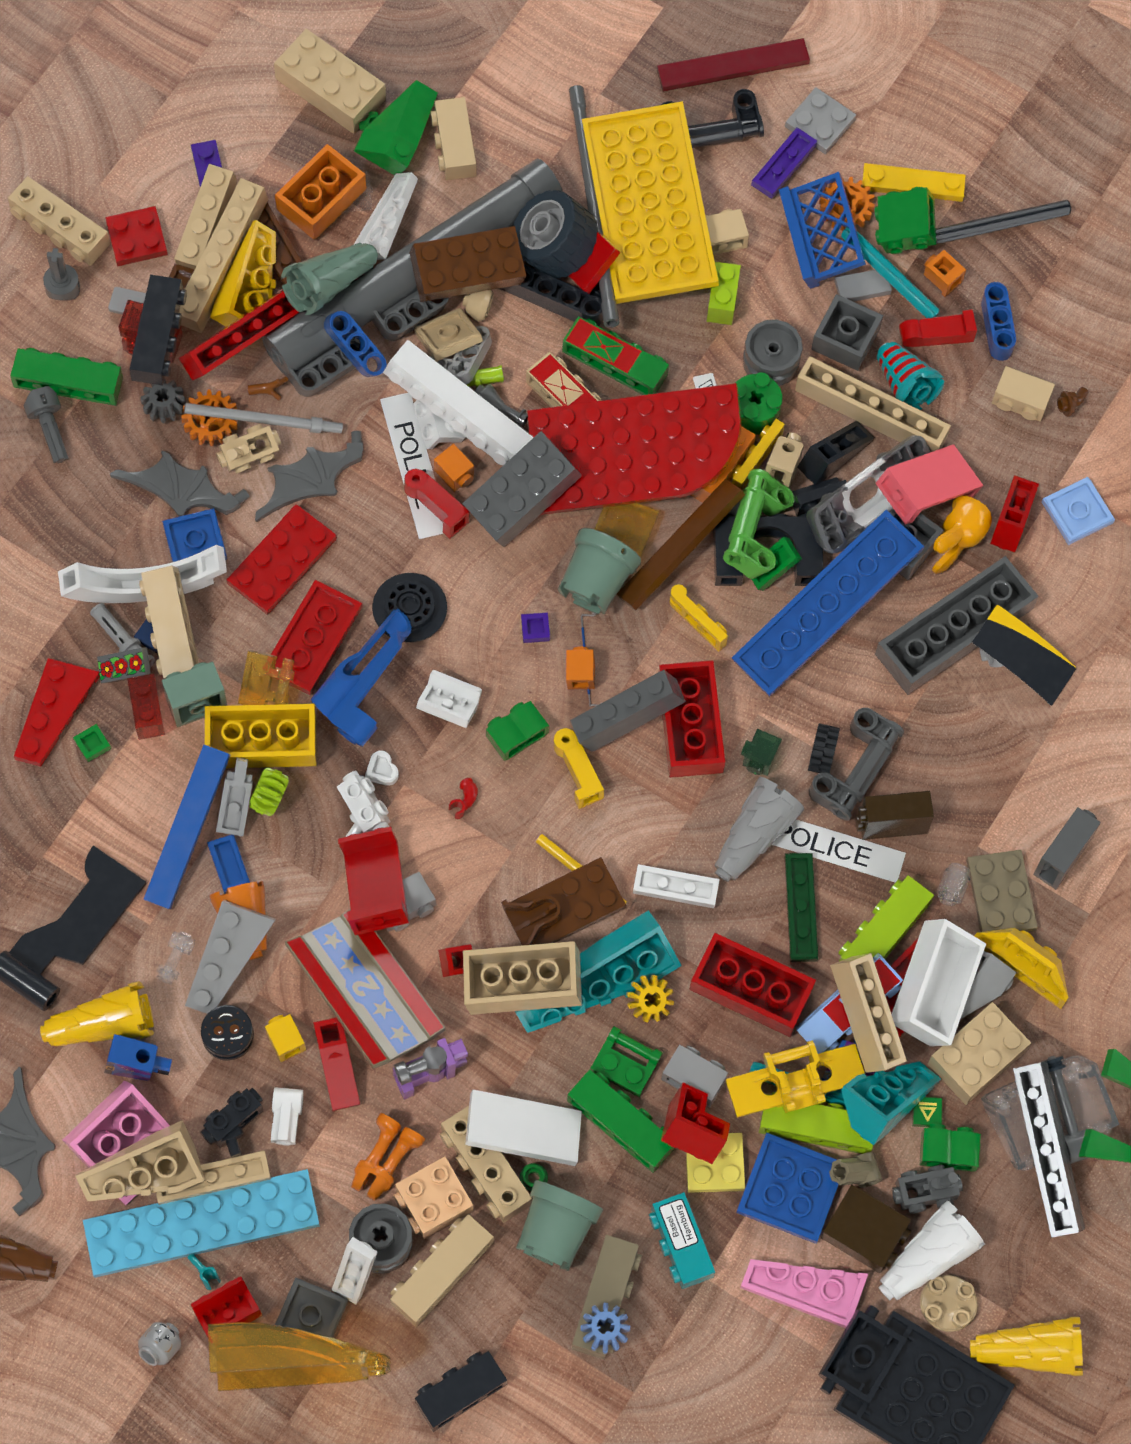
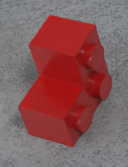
[661,1082,730,1164]

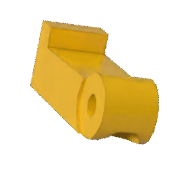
[554,728,604,809]

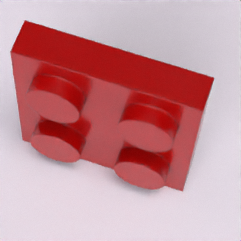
[105,206,168,267]

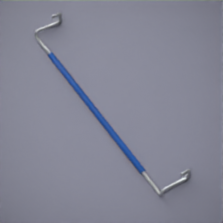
[581,613,601,707]

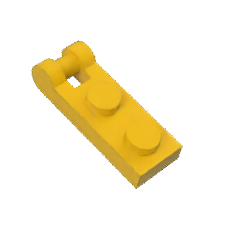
[669,584,728,652]

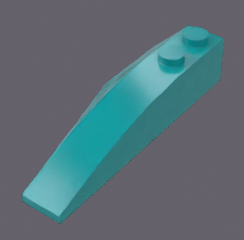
[515,910,682,1033]

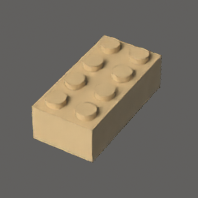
[274,29,386,134]
[463,941,582,1015]

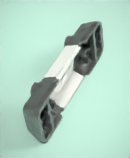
[806,435,930,554]

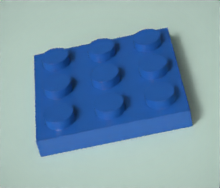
[736,1132,839,1244]

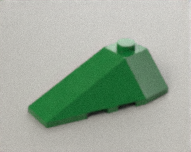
[353,80,438,176]

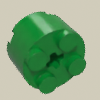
[735,372,782,435]

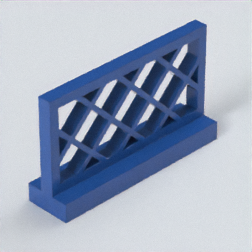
[779,172,866,289]

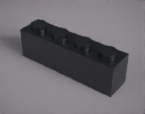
[129,274,187,386]

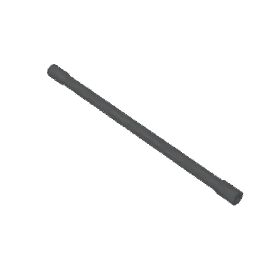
[569,85,620,328]

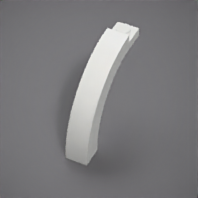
[58,545,227,603]

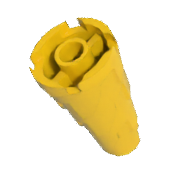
[40,981,154,1047]
[970,1317,1083,1376]

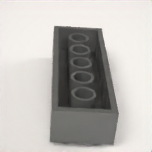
[875,556,1039,695]

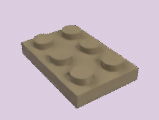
[966,850,1038,932]

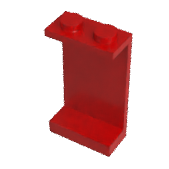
[338,826,409,935]

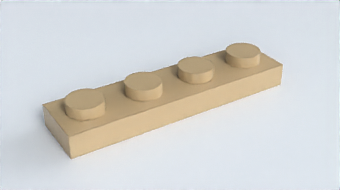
[156,1151,271,1205]

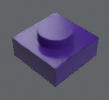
[521,612,550,643]

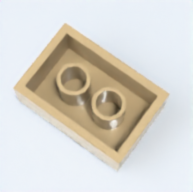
[928,1002,1031,1105]

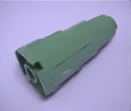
[281,242,378,315]

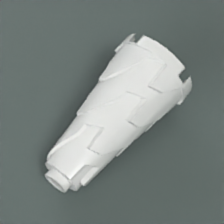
[878,1201,985,1301]

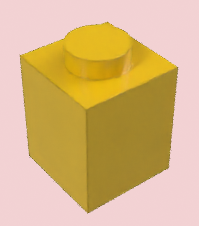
[265,1014,306,1062]

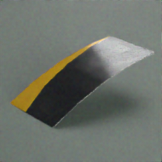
[972,605,1076,706]

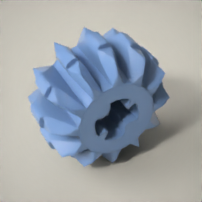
[581,1303,630,1354]

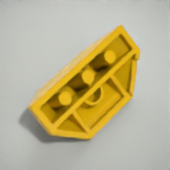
[974,928,1068,1009]

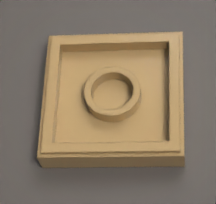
[414,308,483,362]

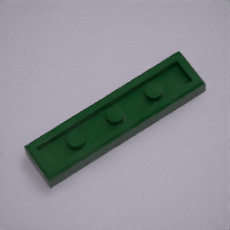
[784,853,818,962]

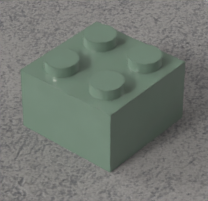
[161,662,227,728]

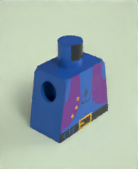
[104,1034,172,1081]

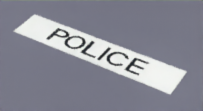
[380,392,443,539]
[772,820,906,882]

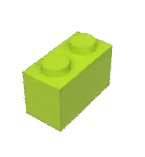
[706,262,741,325]

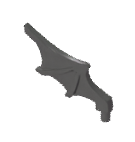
[255,431,364,522]
[110,450,250,517]
[0,1067,55,1216]

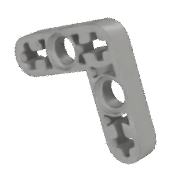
[429,326,492,385]

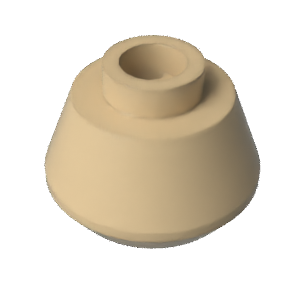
[462,290,494,322]

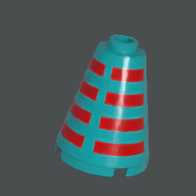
[877,342,945,410]

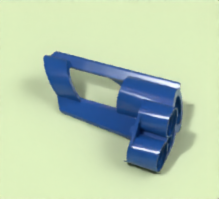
[311,609,411,747]

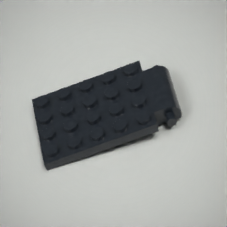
[818,1305,1015,1444]

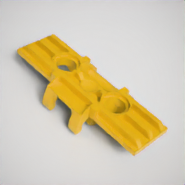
[725,1040,865,1118]

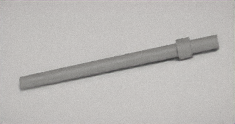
[184,403,343,434]

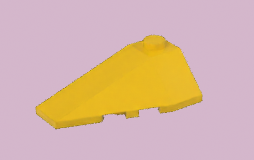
[210,220,276,327]

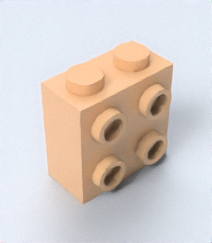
[393,1157,473,1239]

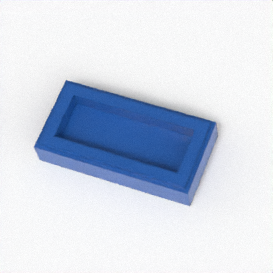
[207,835,250,894]

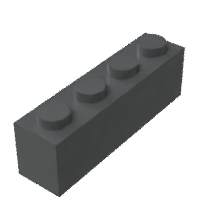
[570,670,686,752]

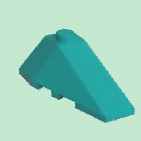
[841,1061,941,1145]

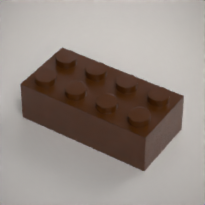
[409,226,526,302]

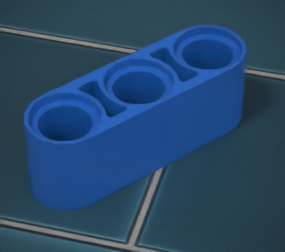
[981,282,1016,361]
[324,311,387,377]

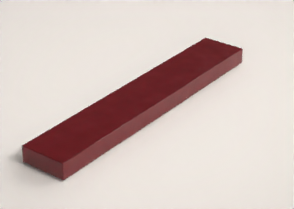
[657,38,810,92]

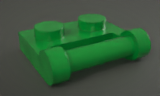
[590,1026,664,1097]

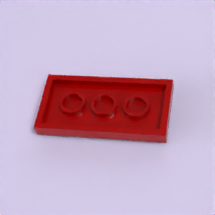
[226,504,337,615]
[263,580,363,696]

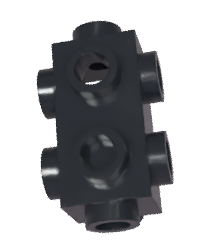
[200,1088,263,1158]

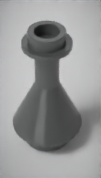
[475,384,528,428]

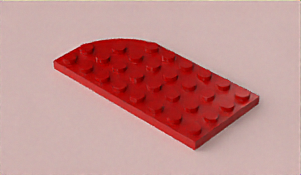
[527,383,741,515]

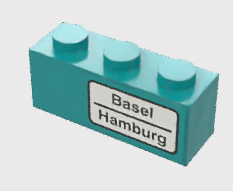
[648,1192,716,1289]

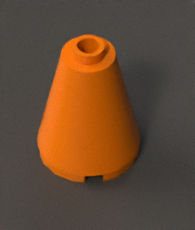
[209,881,267,961]

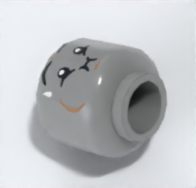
[138,1322,181,1366]

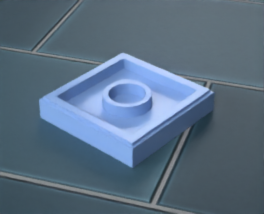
[1042,477,1115,545]

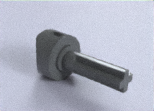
[43,248,80,300]
[23,386,69,463]

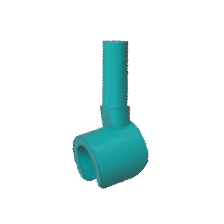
[187,1254,221,1290]

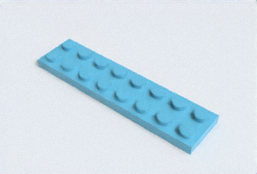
[83,1169,320,1278]

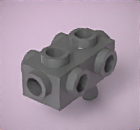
[892,1165,963,1214]

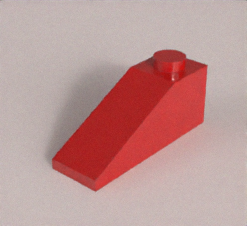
[990,475,1039,552]

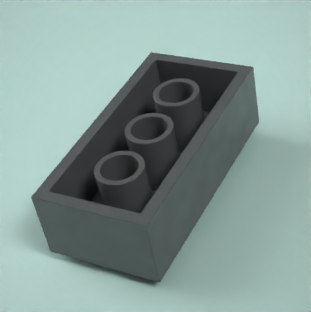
[463,431,582,547]

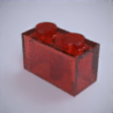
[127,674,165,740]

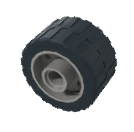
[514,190,599,279]

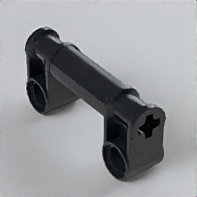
[661,89,764,148]

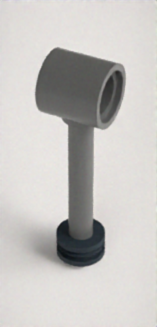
[1042,1056,1088,1164]

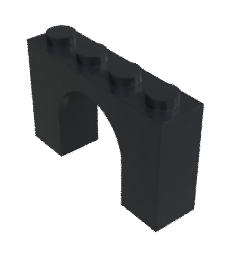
[713,514,823,586]

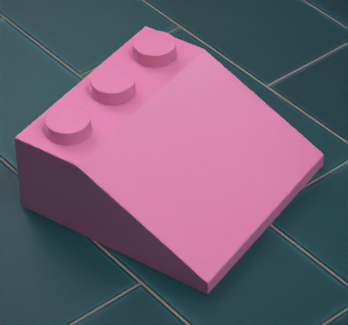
[62,1081,170,1205]

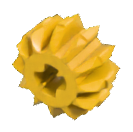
[626,975,674,1023]

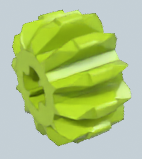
[249,768,289,816]

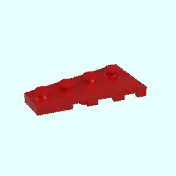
[14,658,100,767]

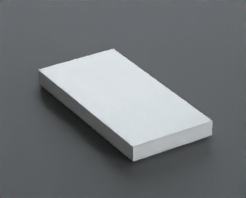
[465,1090,582,1166]

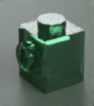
[740,729,782,776]

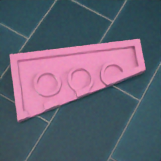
[740,1259,868,1328]

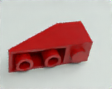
[313,1017,360,1111]

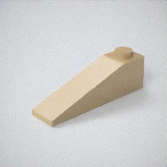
[75,1120,205,1201]

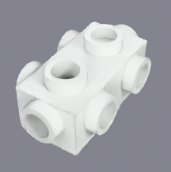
[337,771,391,837]

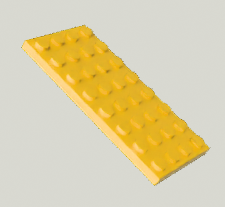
[582,101,719,304]

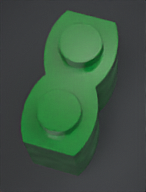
[486,701,549,761]
[919,1124,981,1172]

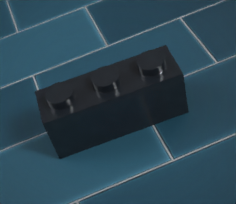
[414,1351,507,1432]

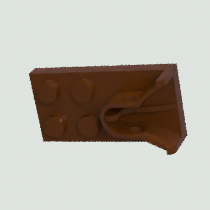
[501,857,626,946]

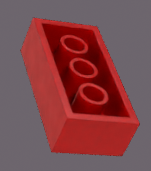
[658,660,725,778]
[689,933,816,1037]

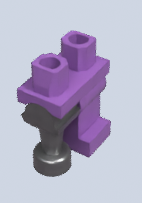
[393,1038,468,1100]

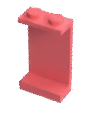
[876,444,983,525]

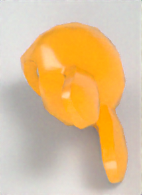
[932,496,992,574]

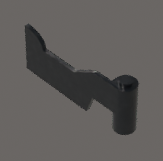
[0,845,146,1011]

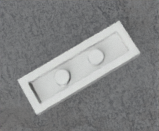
[633,864,719,908]
[332,1237,377,1305]

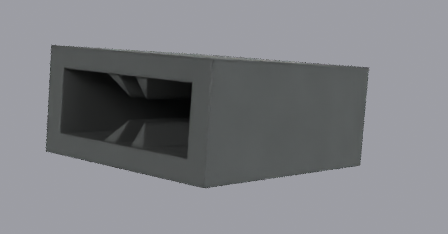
[1033,807,1101,890]

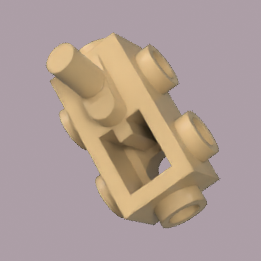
[216,424,281,474]

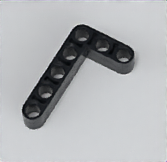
[498,265,615,326]

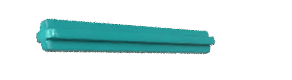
[841,228,940,318]

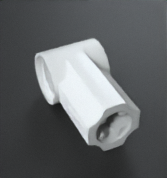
[271,1087,303,1146]

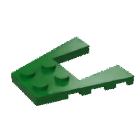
[1079,1049,1131,1164]

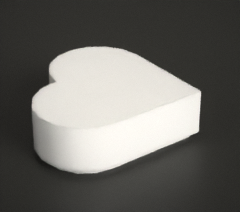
[365,751,399,786]

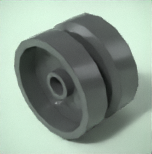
[743,319,803,386]
[349,1204,412,1273]

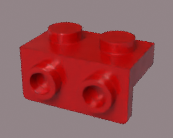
[191,1276,263,1344]

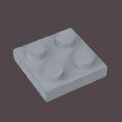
[785,87,856,155]

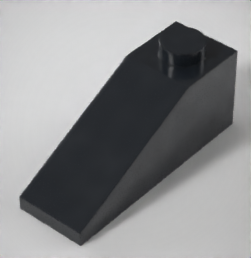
[797,421,874,485]

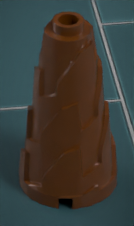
[0,1235,58,1282]

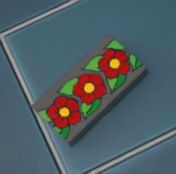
[97,648,151,684]

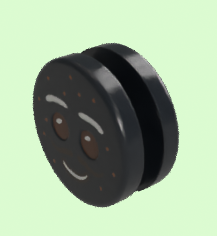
[201,1005,254,1061]

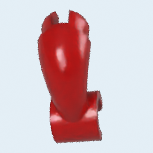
[449,777,478,819]

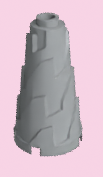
[714,777,804,882]

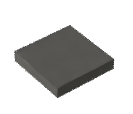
[275,1277,349,1353]

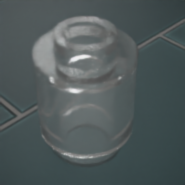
[936,863,971,906]

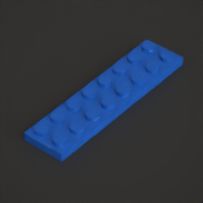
[732,510,924,697]

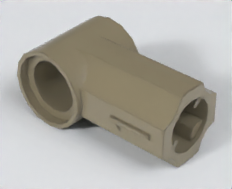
[829,1152,883,1188]

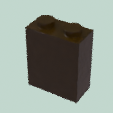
[855,791,934,840]
[821,1184,912,1274]

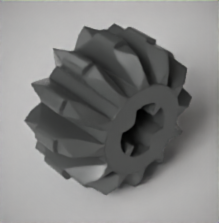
[140,379,186,424]

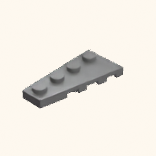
[185,900,276,1014]

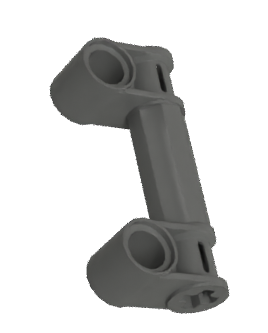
[809,708,904,821]

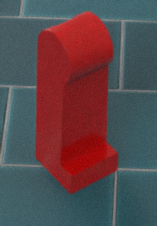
[899,309,977,347]
[404,469,469,539]

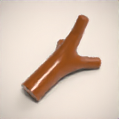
[248,376,288,401]

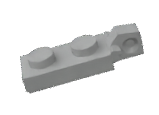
[216,758,253,836]

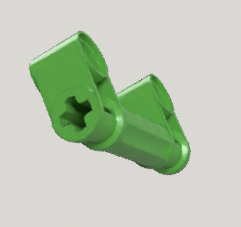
[723,469,794,579]

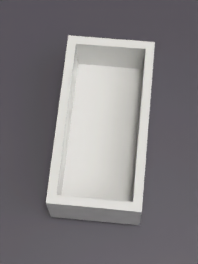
[892,919,986,1046]

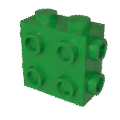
[875,187,936,254]

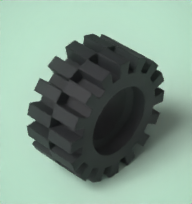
[808,723,840,774]

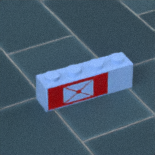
[795,953,903,1054]

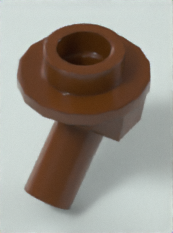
[1057,387,1088,417]

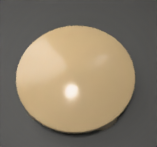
[920,1275,978,1332]

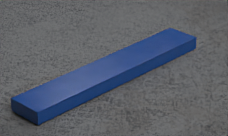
[144,744,230,910]

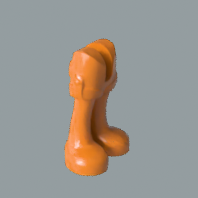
[351,1113,425,1201]

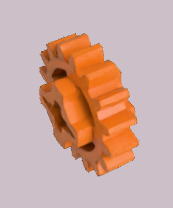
[819,177,875,231]
[181,389,239,446]

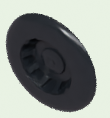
[372,573,447,642]

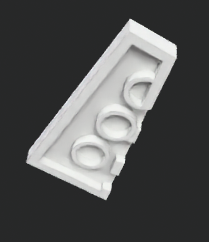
[354,172,418,260]

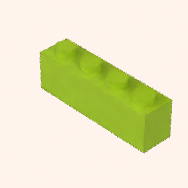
[838,875,934,961]
[758,1092,873,1154]

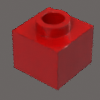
[438,944,472,977]

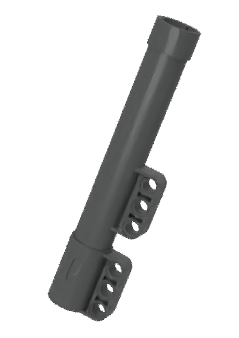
[262,158,563,397]

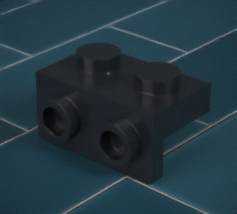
[792,477,847,517]

